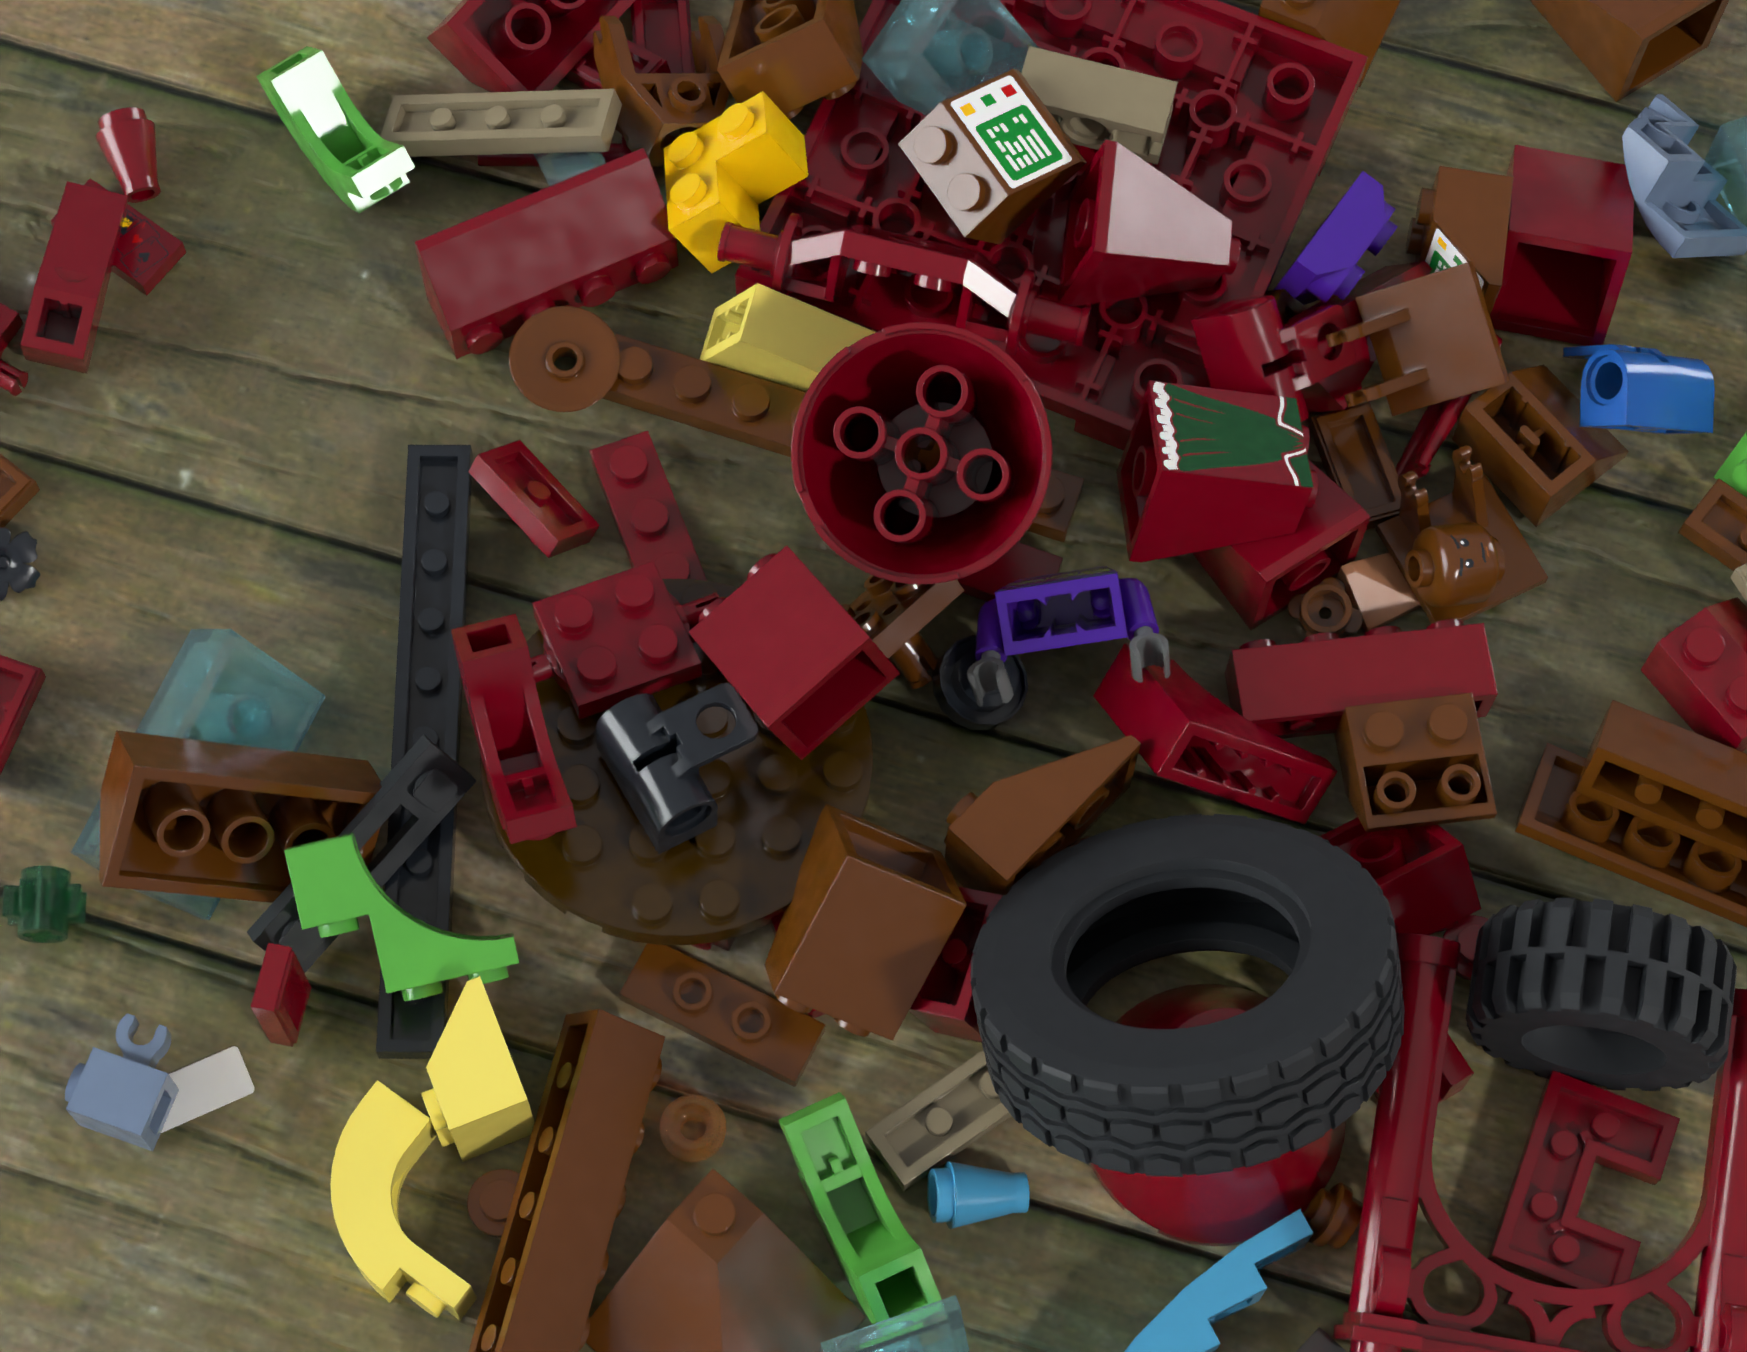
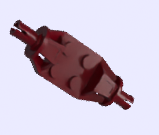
[717,213,1091,356]

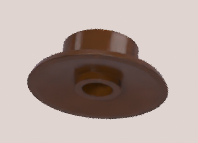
[509,306,621,412]

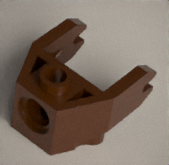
[593,16,730,166]

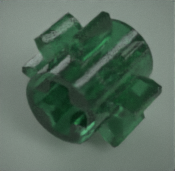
[2,866,87,943]

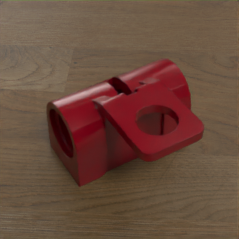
[1191,295,1356,422]

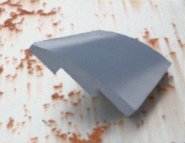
[1622,94,1747,258]

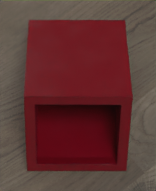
[1490,145,1634,346]
[688,545,900,760]

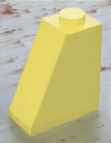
[700,283,876,392]

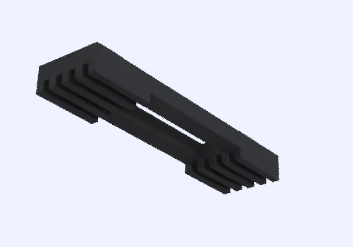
[247,734,476,973]

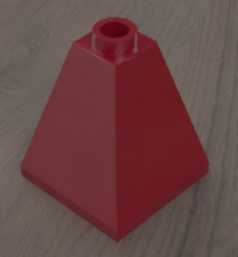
[1058,139,1241,306]

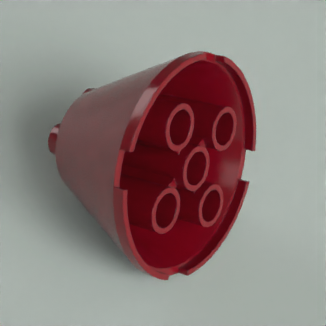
[791,322,1052,584]
[1091,984,1346,1246]

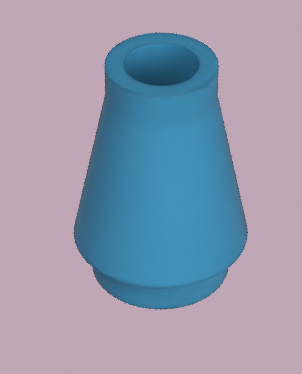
[927,1161,1030,1229]

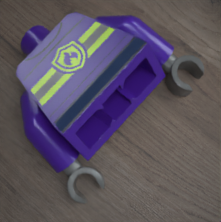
[967,566,1171,707]

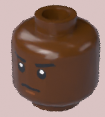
[1405,522,1505,608]

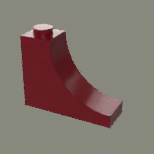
[1093,643,1338,824]

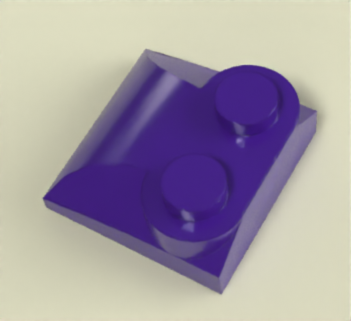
[1273,171,1398,305]

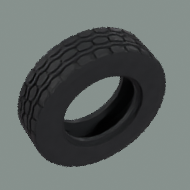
[970,814,1405,1177]

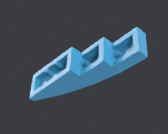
[1124,1209,1313,1352]

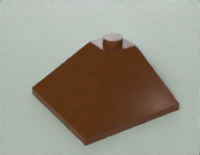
[585,1168,866,1352]

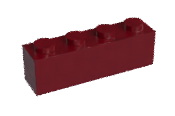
[1225,619,1498,739]

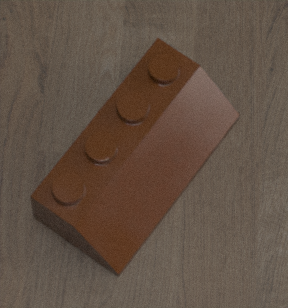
[99,730,382,903]

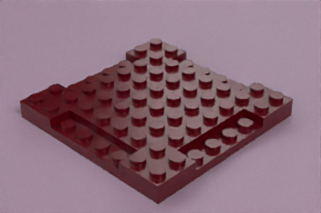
[735,0,1368,450]

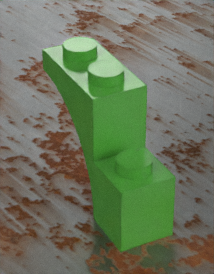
[284,833,519,1001]

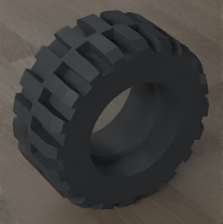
[1465,898,1737,1091]

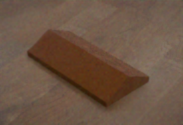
[1515,743,1747,927]

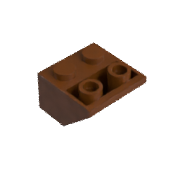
[1452,364,1629,527]
[1334,692,1497,833]

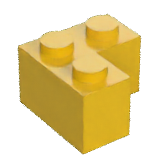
[663,91,808,274]

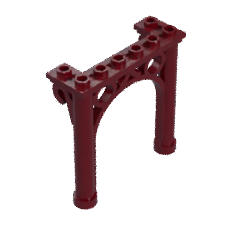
[1333,933,1747,1352]

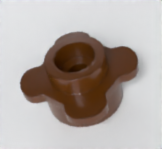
[1288,577,1363,638]

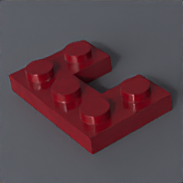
[1487,1070,1680,1306]

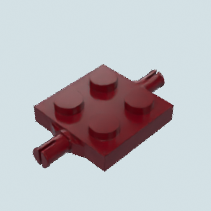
[531,561,719,719]

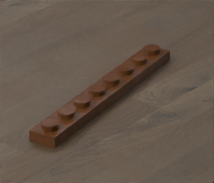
[602,334,1084,542]

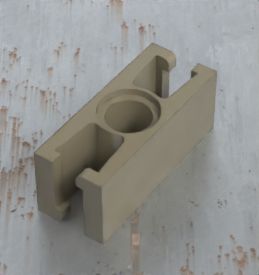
[1021,46,1178,164]

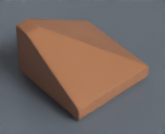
[1337,553,1421,632]

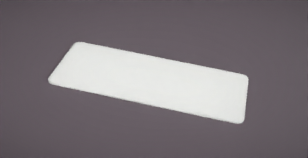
[161,1046,255,1133]

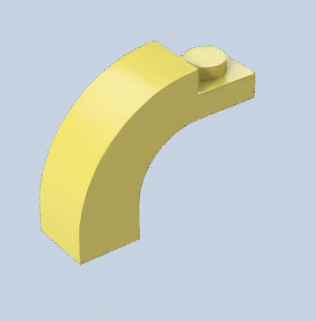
[330,1080,477,1320]

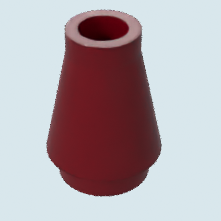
[95,107,161,203]

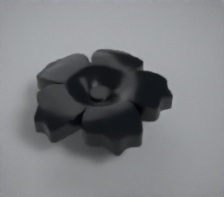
[0,527,40,601]

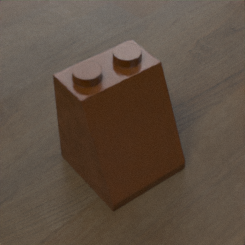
[1530,0,1729,102]
[765,804,966,1041]

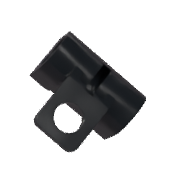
[596,683,758,854]

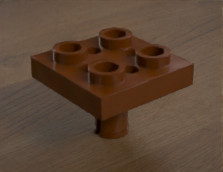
[841,575,965,689]

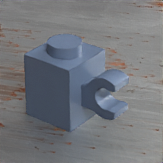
[65,1013,179,1151]

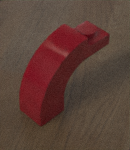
[451,614,577,844]

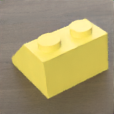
[421,976,535,1162]

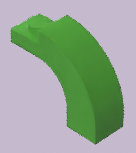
[256,46,415,213]
[778,1092,946,1338]

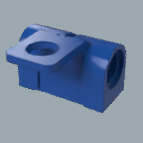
[1563,344,1715,434]

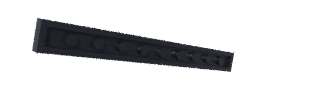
[376,445,473,1059]

